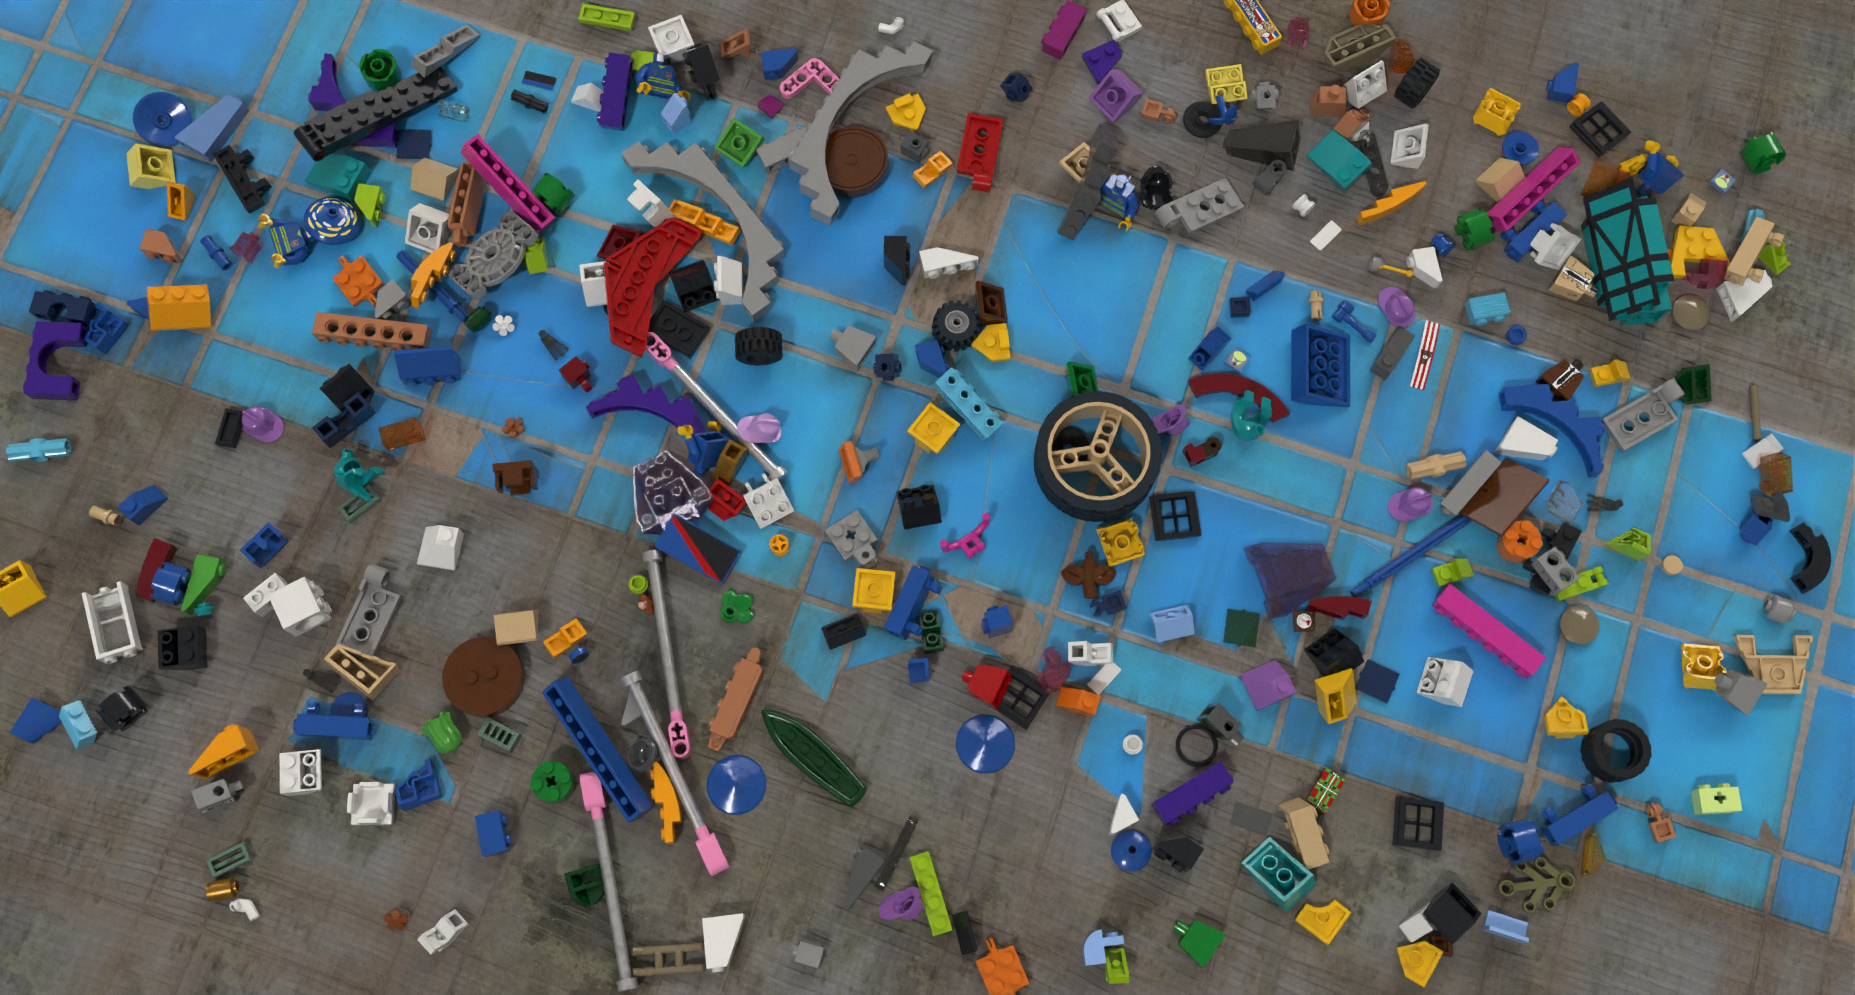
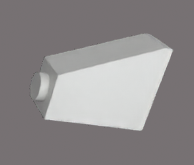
[1716,270,1773,322]
[1494,417,1558,461]
[702,913,745,973]

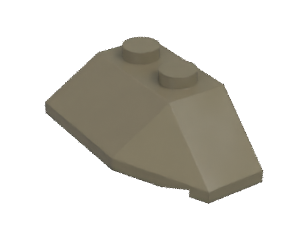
[1324,23,1397,72]

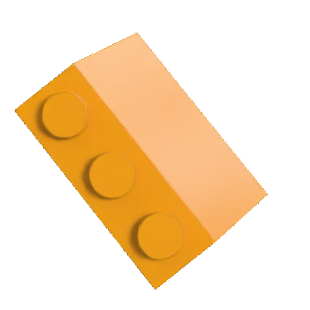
[146,285,211,331]

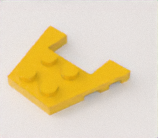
[1670,226,1730,282]

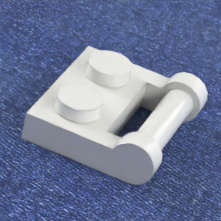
[1096,0,1142,43]

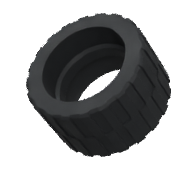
[1580,719,1652,783]

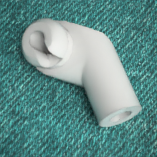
[878,17,904,34]
[229,898,260,921]

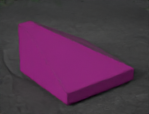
[758,95,784,119]

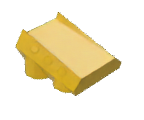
[1473,88,1521,136]
[1096,517,1145,566]
[1681,644,1727,691]

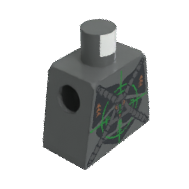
[1196,703,1244,745]

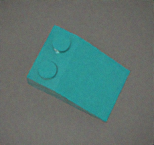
[1306,130,1372,193]
[305,153,371,203]
[1241,837,1316,912]

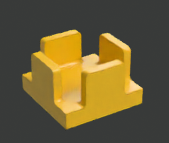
[907,402,960,455]
[852,568,895,614]

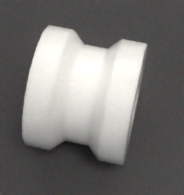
[1292,194,1316,217]

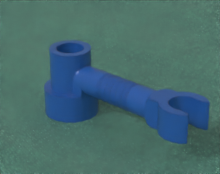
[1332,300,1377,343]

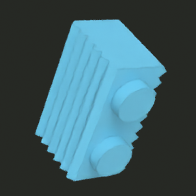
[1464,292,1511,326]
[59,700,97,750]

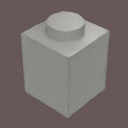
[792,941,825,969]

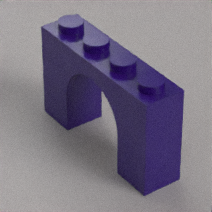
[23,322,89,401]

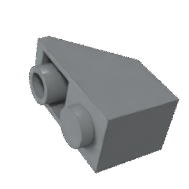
[375,279,411,321]

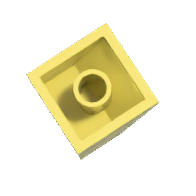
[126,143,176,189]

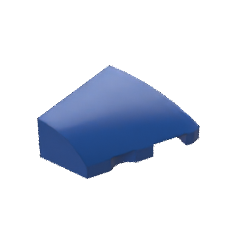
[85,303,129,354]
[9,697,62,744]
[395,758,442,811]

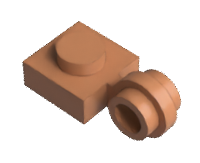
[1141,98,1177,124]
[1645,802,1677,843]

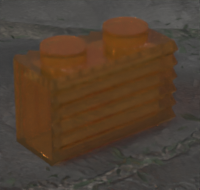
[379,417,425,451]
[1758,452,1794,498]

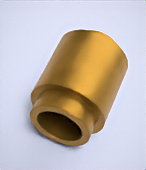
[206,877,240,902]

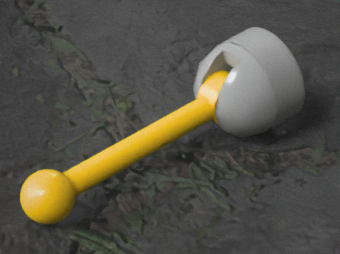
[1368,256,1413,277]

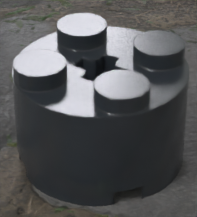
[96,686,148,731]

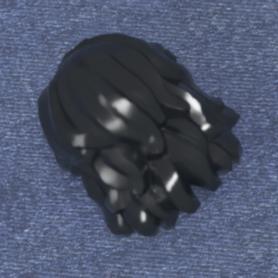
[1140,165,1173,210]

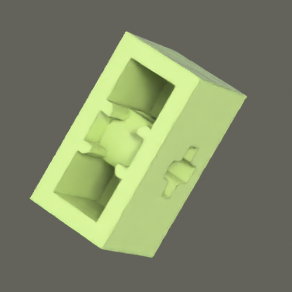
[1691,784,1742,815]

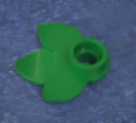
[720,589,755,623]

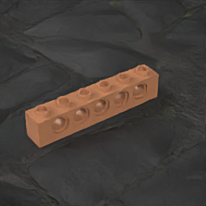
[312,312,432,351]

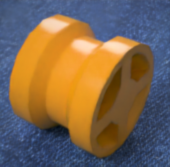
[1567,93,1591,117]
[769,534,790,556]

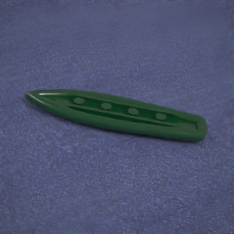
[761,709,867,807]

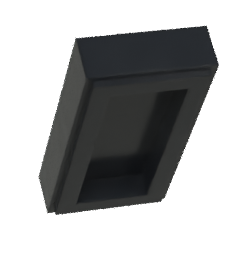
[215,408,243,448]

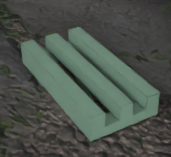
[337,484,382,523]
[206,841,253,879]

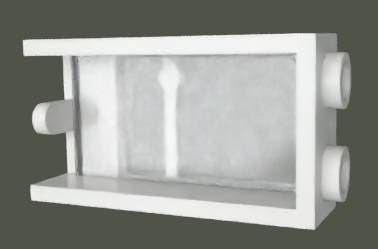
[82,581,143,664]

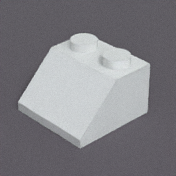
[405,203,451,253]

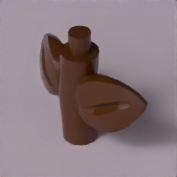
[1061,551,1116,599]

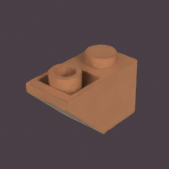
[1333,108,1371,140]
[139,228,183,264]

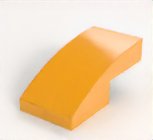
[912,151,953,189]
[543,618,587,659]

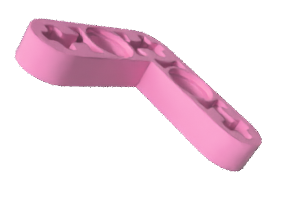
[780,58,840,99]

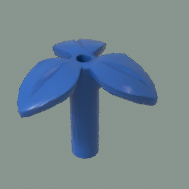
[1208,95,1237,126]

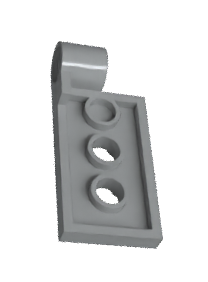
[1155,178,1244,234]
[1601,378,1685,452]
[335,563,402,657]

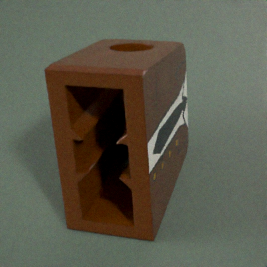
[1535,359,1584,401]

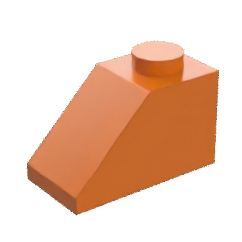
[1056,687,1101,718]

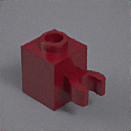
[559,356,593,393]

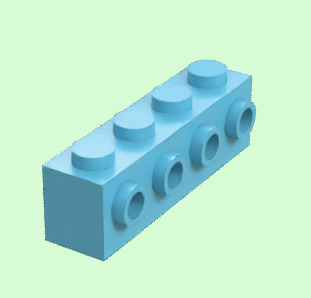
[932,367,1003,441]

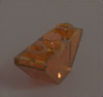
[1388,40,1415,74]

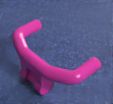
[940,513,990,559]

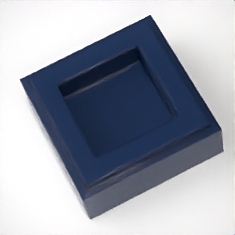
[1229,297,1250,318]

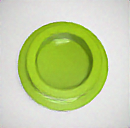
[629,575,648,594]

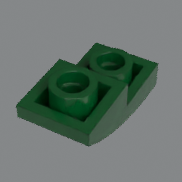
[918,610,944,654]

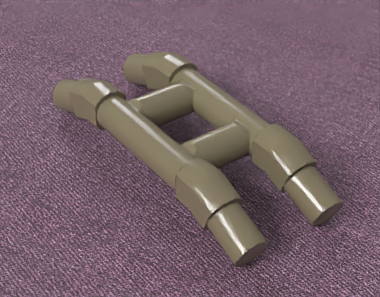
[631,942,706,977]

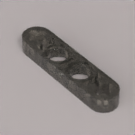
[1357,130,1388,197]
[874,816,919,892]

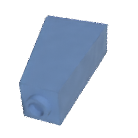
[175,95,249,162]

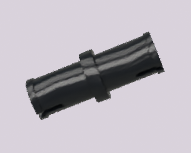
[510,89,549,114]

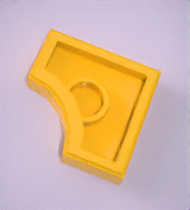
[1294,900,1351,945]

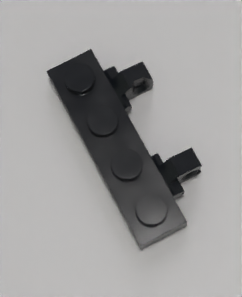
[213,145,272,214]
[1523,522,1582,596]

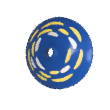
[304,197,362,245]

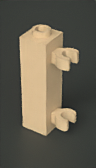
[1724,217,1784,286]

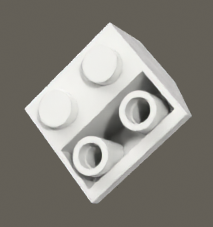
[1343,60,1387,109]
[714,256,744,305]
[579,261,620,307]
[1416,657,1473,707]
[279,749,322,796]

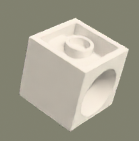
[268,577,332,637]

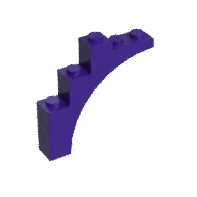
[308,53,399,148]
[586,375,707,437]

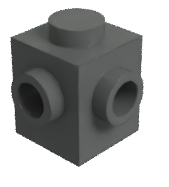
[900,131,930,163]

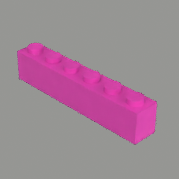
[460,134,555,235]
[1487,147,1581,232]
[1431,584,1546,679]

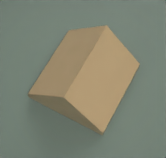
[1058,142,1110,183]
[410,158,459,202]
[1474,158,1525,203]
[493,609,539,645]

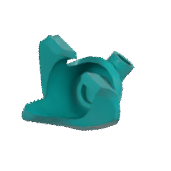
[1231,390,1272,441]
[333,449,386,502]

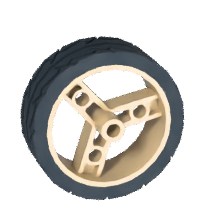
[1034,391,1162,522]

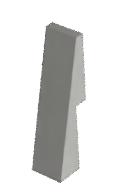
[412,25,480,78]

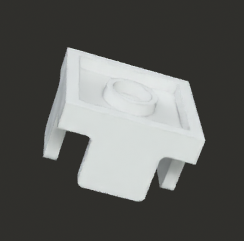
[648,15,694,64]
[627,180,675,227]
[1530,223,1581,270]
[347,782,396,825]

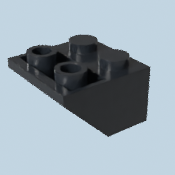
[884,236,910,285]
[669,260,719,312]
[319,364,374,412]
[896,485,942,530]
[158,625,207,670]
[1304,628,1364,677]
[1152,837,1204,873]
[1423,882,1482,944]

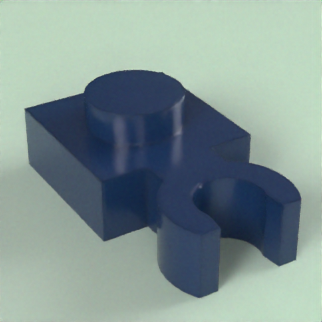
[1090,590,1127,617]

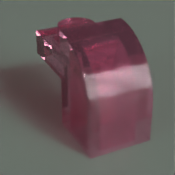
[1681,258,1728,289]
[1037,646,1071,695]

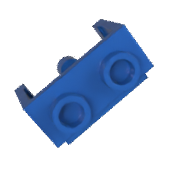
[240,522,290,568]

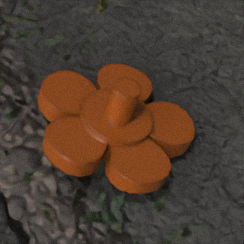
[502,418,524,438]
[637,594,654,615]
[384,909,408,930]

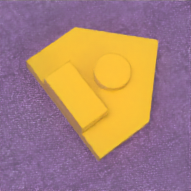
[885,93,926,133]
[1613,154,1648,182]
[971,323,1011,362]
[1544,696,1589,739]
[1397,941,1444,988]

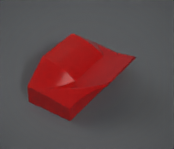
[706,478,747,521]

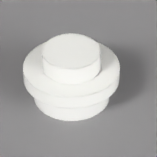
[1123,735,1143,755]

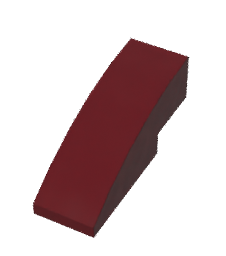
[135,538,178,603]
[1305,596,1372,621]

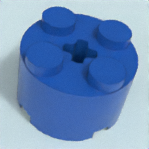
[150,562,191,606]
[1497,819,1544,865]

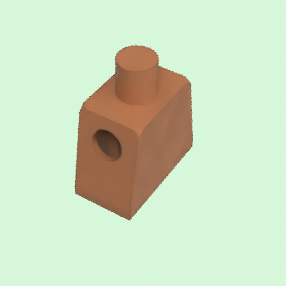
[1310,85,1346,117]

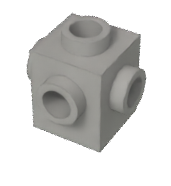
[1251,82,1278,108]

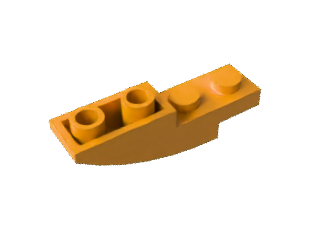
[411,242,456,309]
[650,762,683,844]

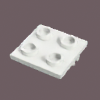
[743,473,794,529]

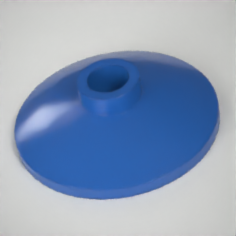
[1502,131,1539,165]
[1111,830,1151,871]

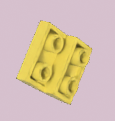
[1205,64,1248,104]

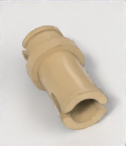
[1308,290,1324,321]
[89,505,122,526]

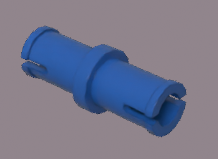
[200,235,233,270]

